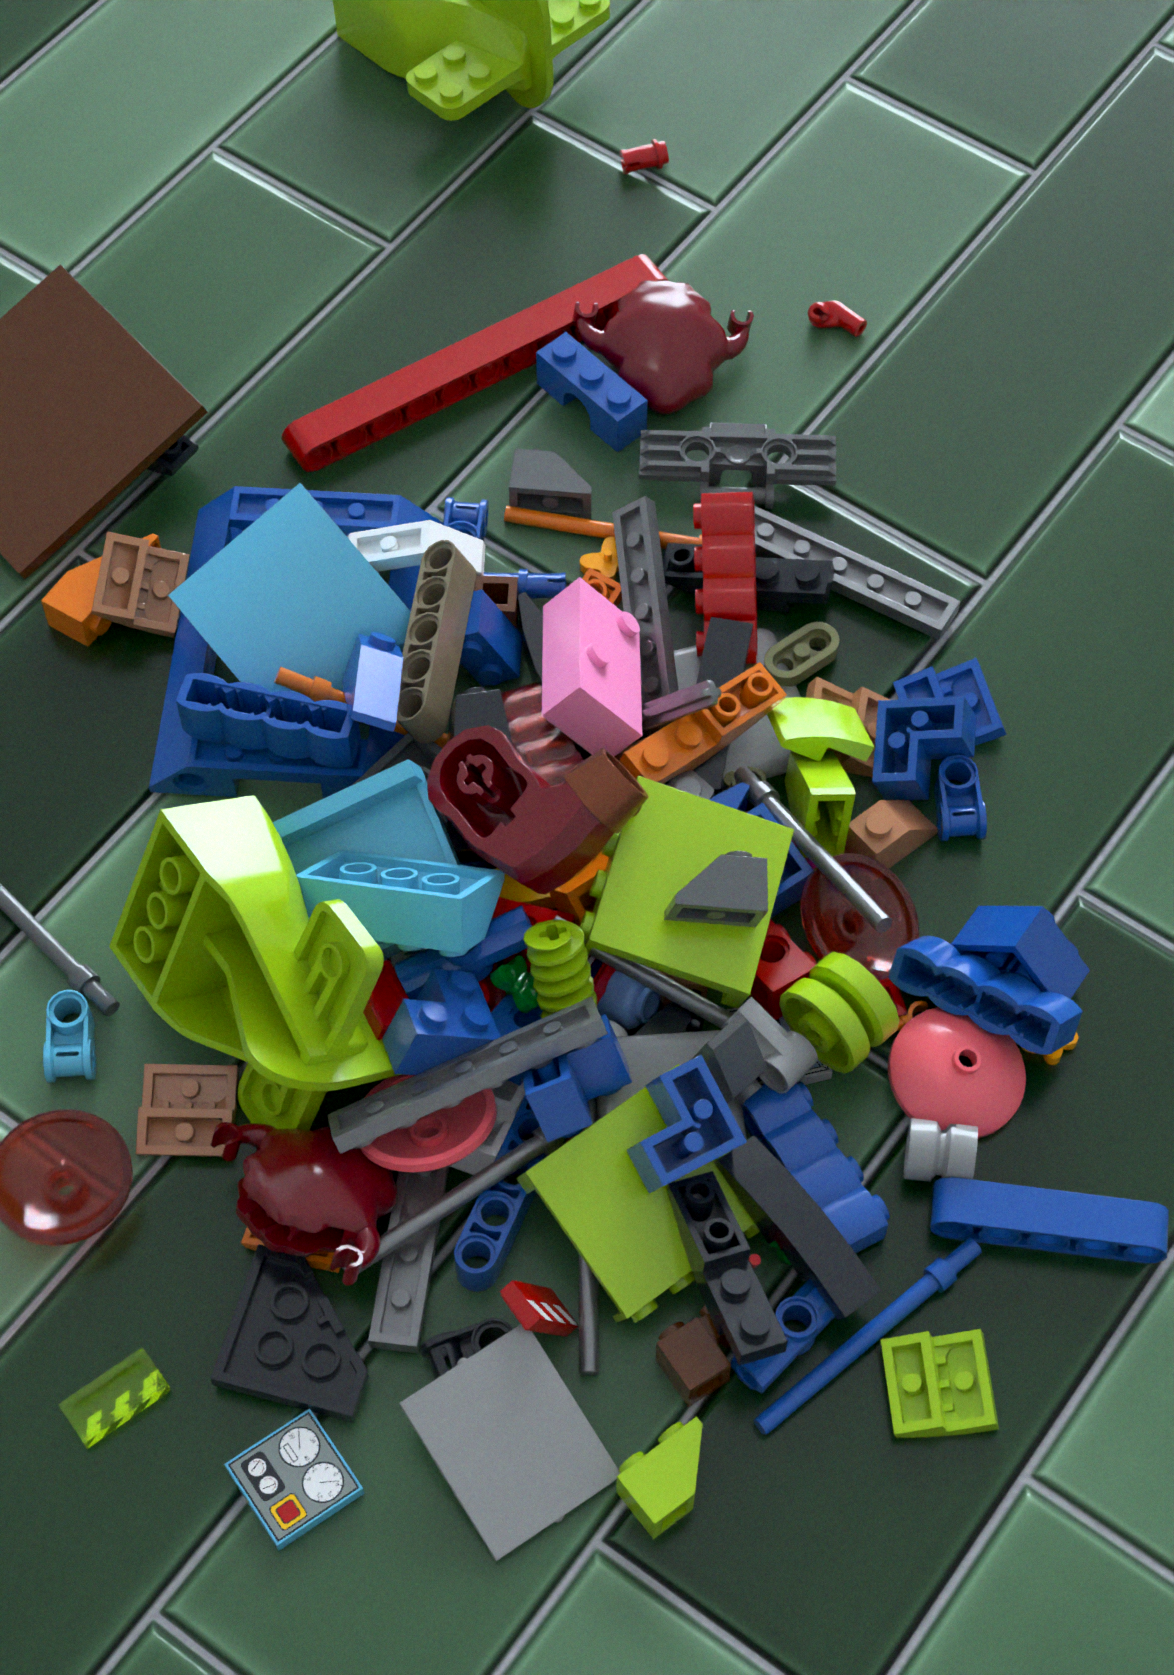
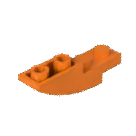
[620,662,787,784]

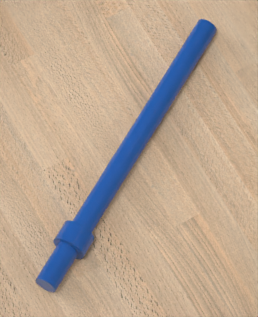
[753,1238,982,1436]

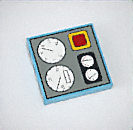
[224,1408,365,1551]

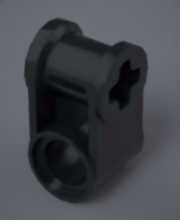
[420,1318,512,1379]

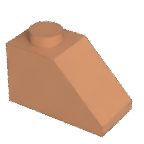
[844,800,938,881]

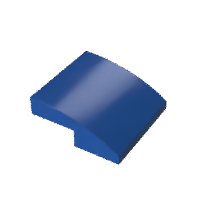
[893,658,1007,745]

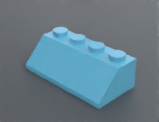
[296,850,505,957]

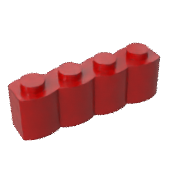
[693,492,758,664]

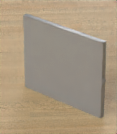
[398,1324,620,1561]

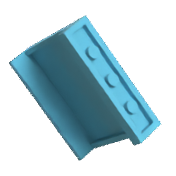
[272,759,461,960]

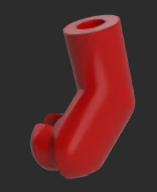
[808,301,867,337]

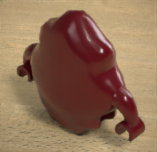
[573,280,754,416]
[211,1122,397,1286]

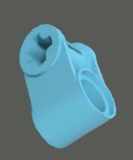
[43,990,96,1083]

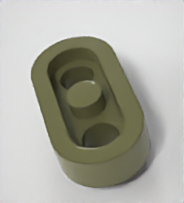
[764,622,840,687]

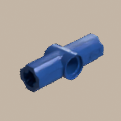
[394,905,532,1000]
[730,1279,835,1394]

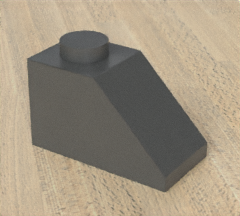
[509,449,592,519]
[665,851,768,927]
[692,1013,768,1105]

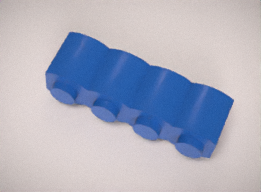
[176,673,361,768]
[888,936,1083,1055]
[741,1081,890,1253]

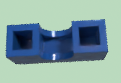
[536,332,648,453]

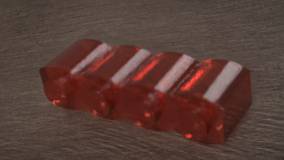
[501,682,584,785]

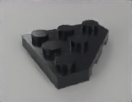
[210,1244,369,1423]

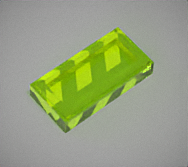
[58,1348,171,1449]

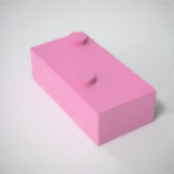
[542,577,643,757]

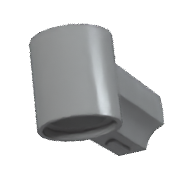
[721,997,818,1094]

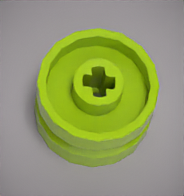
[779,952,900,1073]

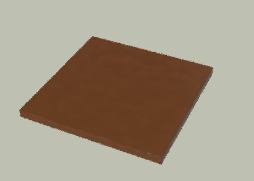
[0,264,208,579]

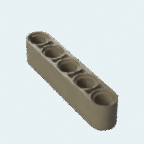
[397,540,476,744]

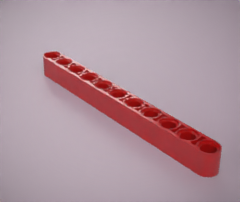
[281,254,669,472]

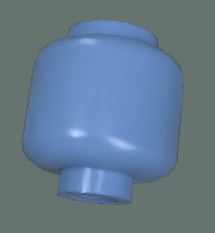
[597,970,660,1029]

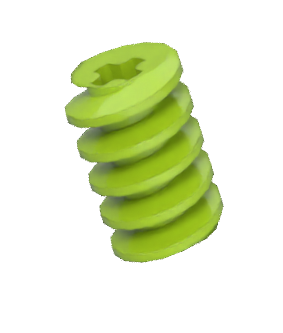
[523,920,597,1018]

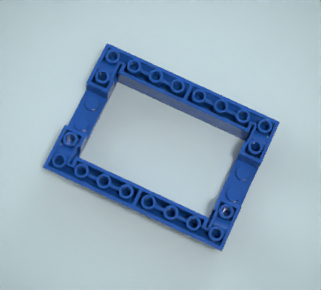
[149,486,443,799]

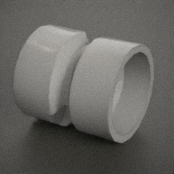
[903,1118,978,1182]

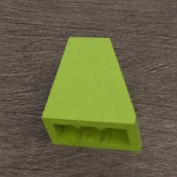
[785,751,856,858]

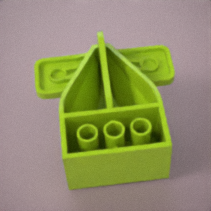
[332,0,610,121]
[109,795,402,1130]

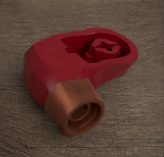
[427,725,649,895]

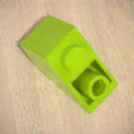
[616,1416,703,1539]

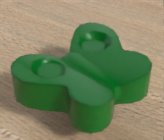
[490,955,538,1014]

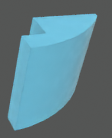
[168,483,411,696]

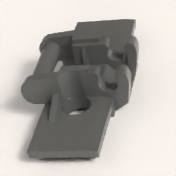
[639,423,836,509]

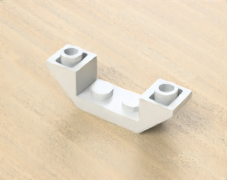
[347,520,486,576]

